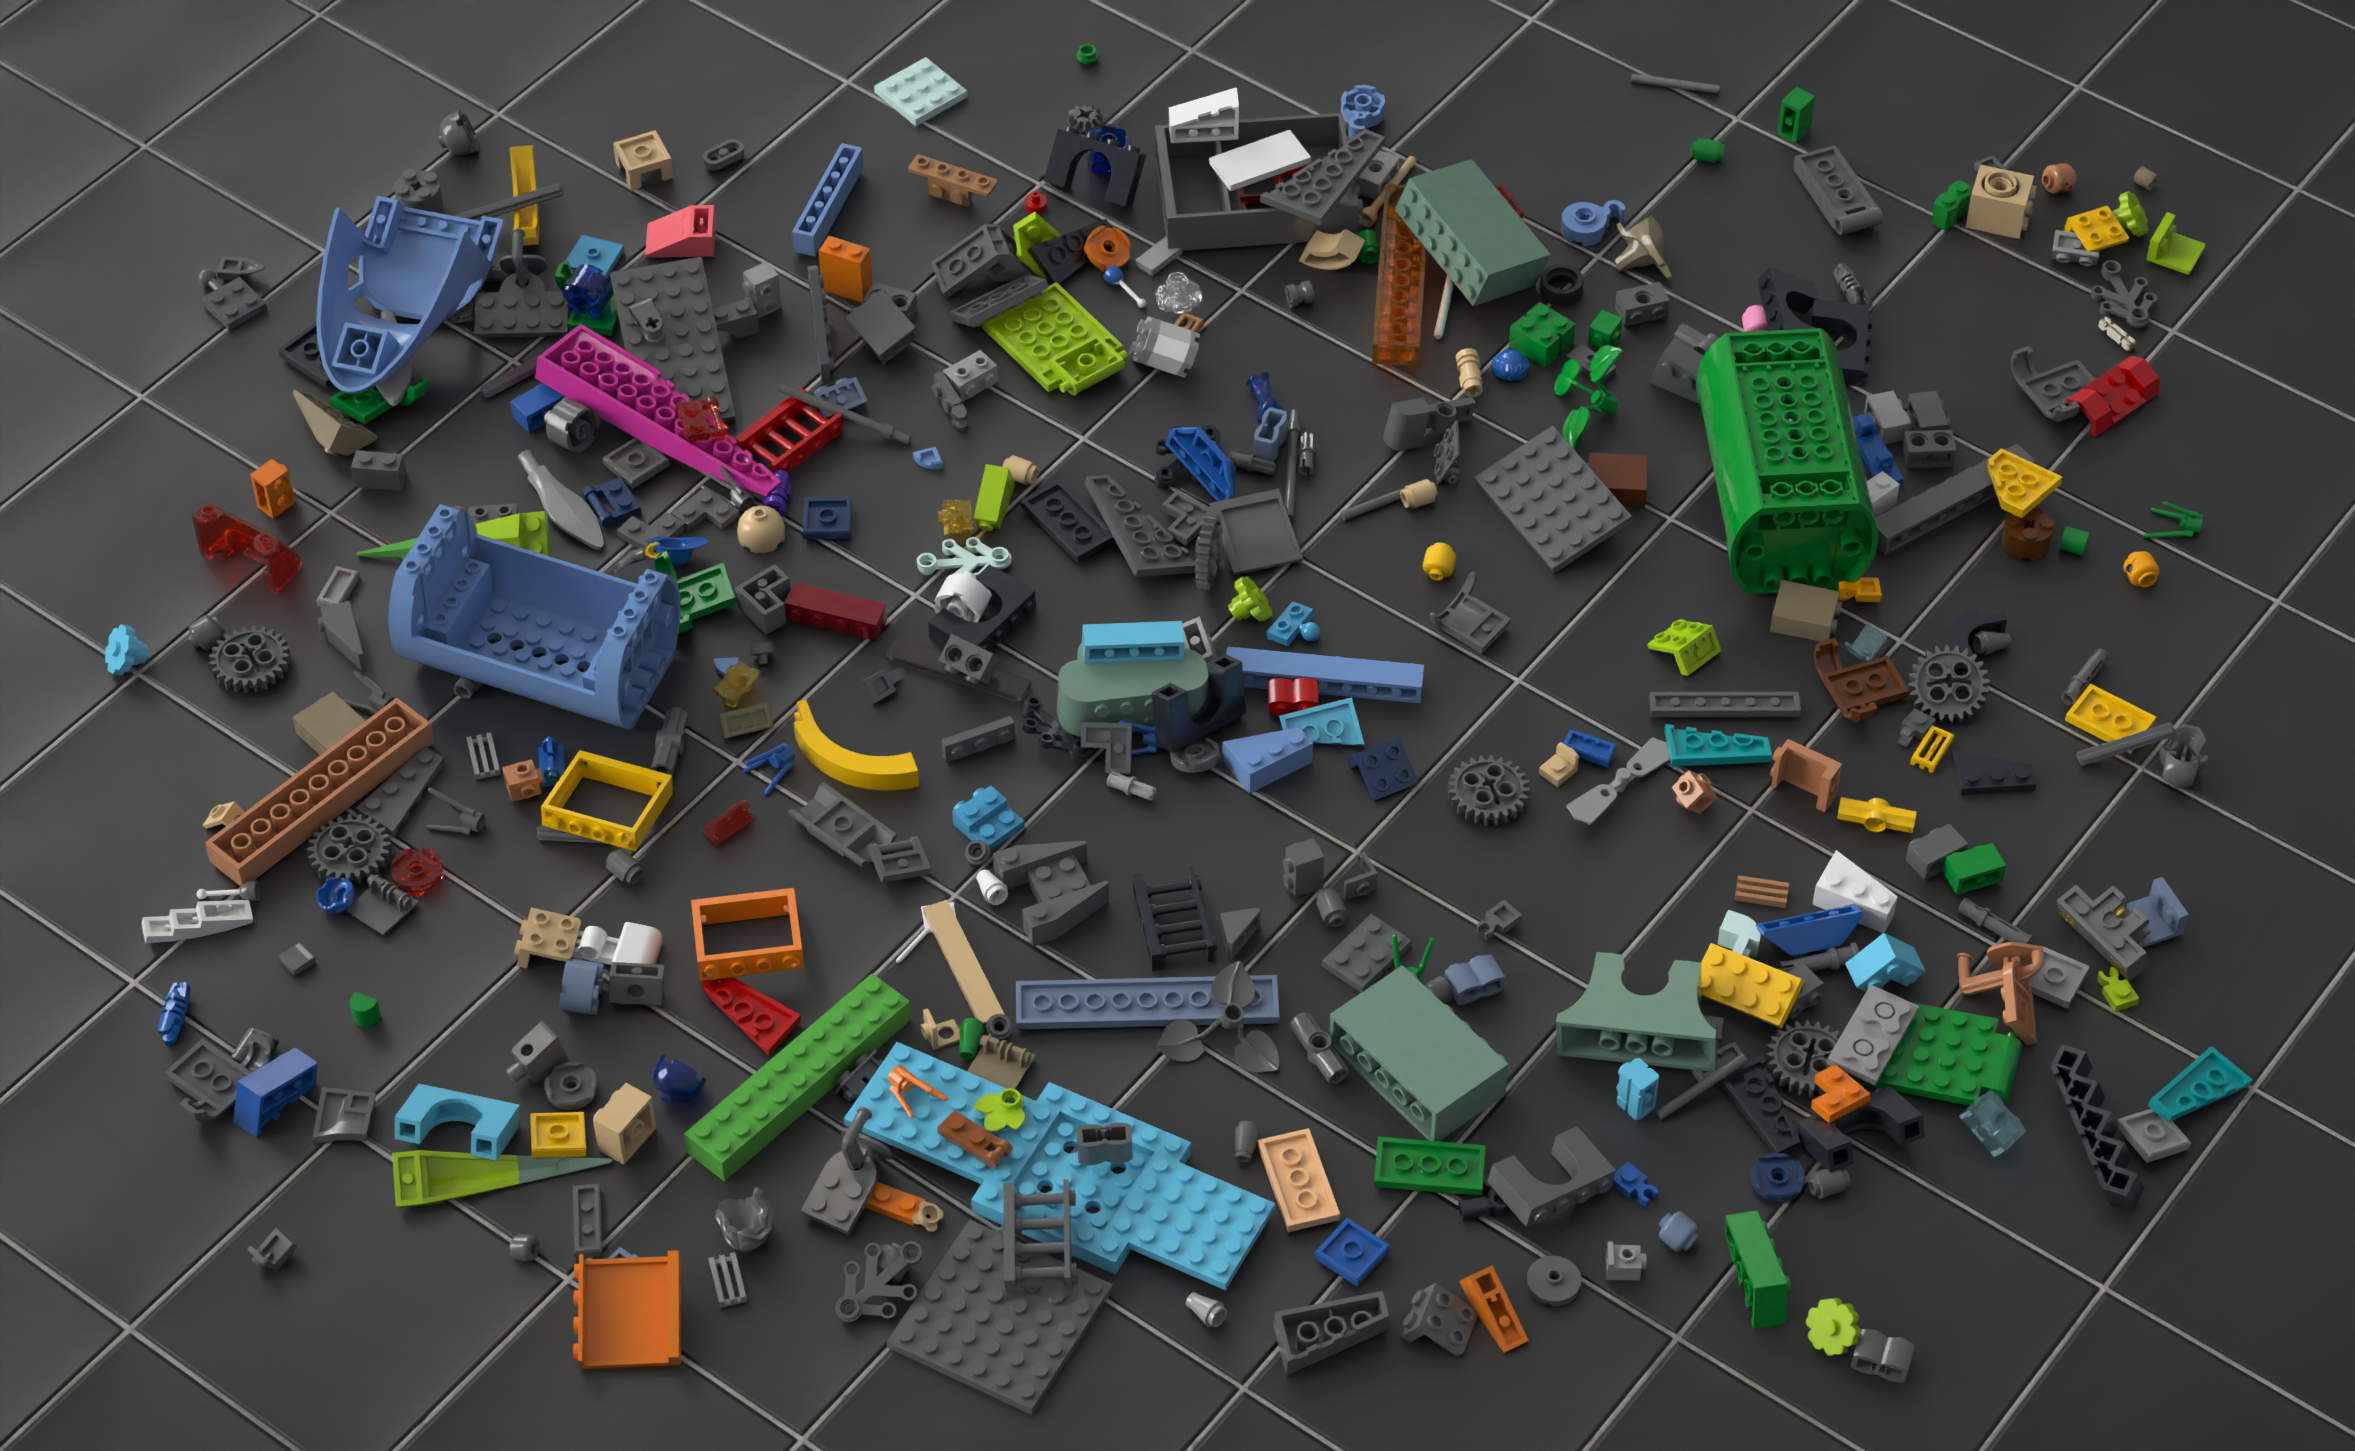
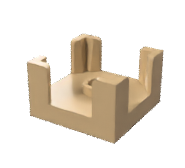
[613,130,673,191]

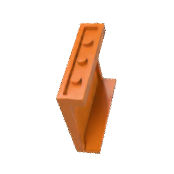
[573,1250,681,1369]

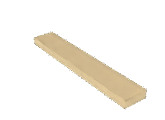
[923,900,1005,1028]

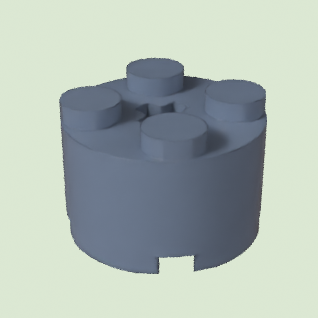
[559,959,604,1015]

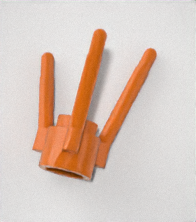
[888,1065,948,1119]

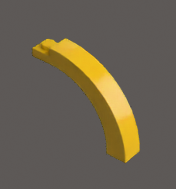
[510,145,539,245]
[794,699,919,790]

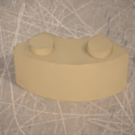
[1299,229,1365,270]

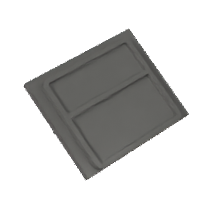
[1209,489,1303,576]

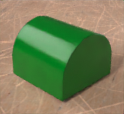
[2059,526,2089,556]
[350,992,381,1027]

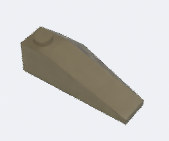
[293,389,378,456]

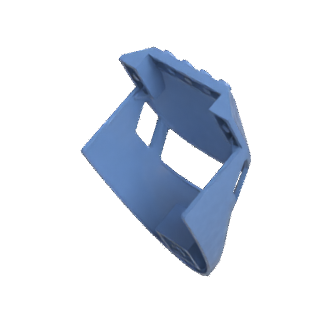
[316,196,505,394]

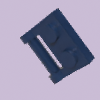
[582,477,641,527]

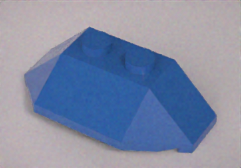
[1165,427,1236,501]
[1756,904,1863,957]

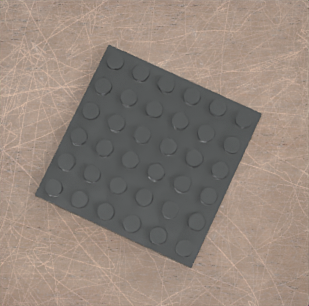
[887,1220,1113,1415]

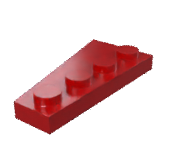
[701,977,801,1056]

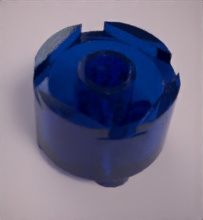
[1086,124,1131,174]
[562,264,614,318]

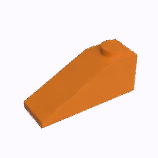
[1459,1265,1529,1353]

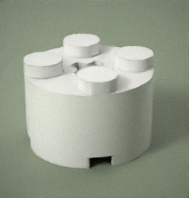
[934,571,992,622]

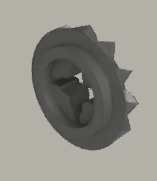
[1067,104,1103,132]

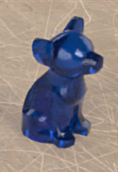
[1246,371,1285,422]

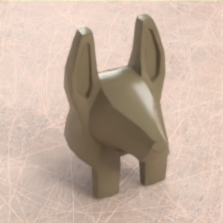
[1615,215,1673,281]

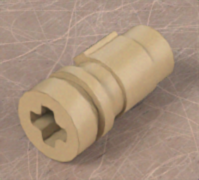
[1456,348,1483,397]

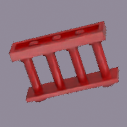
[735,388,843,474]

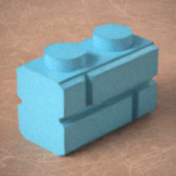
[1616,1058,1659,1121]

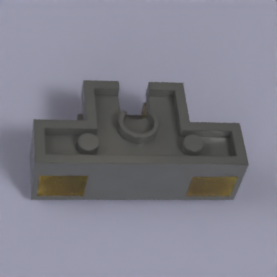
[2056,885,2151,982]

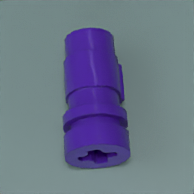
[762,470,791,517]

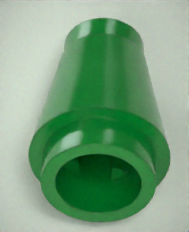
[959,1018,985,1059]

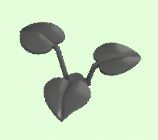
[1157,961,1279,1073]

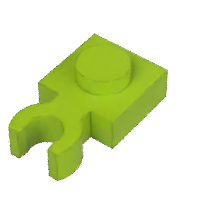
[2097,967,2139,1012]

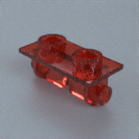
[701,799,756,846]

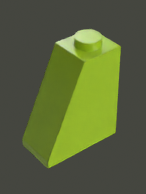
[974,464,1015,531]

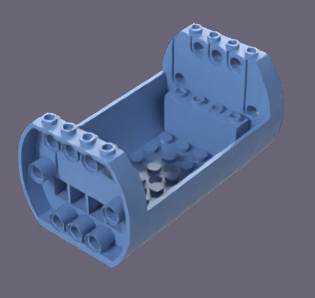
[388,504,681,730]

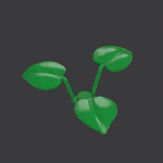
[1554,345,1624,450]

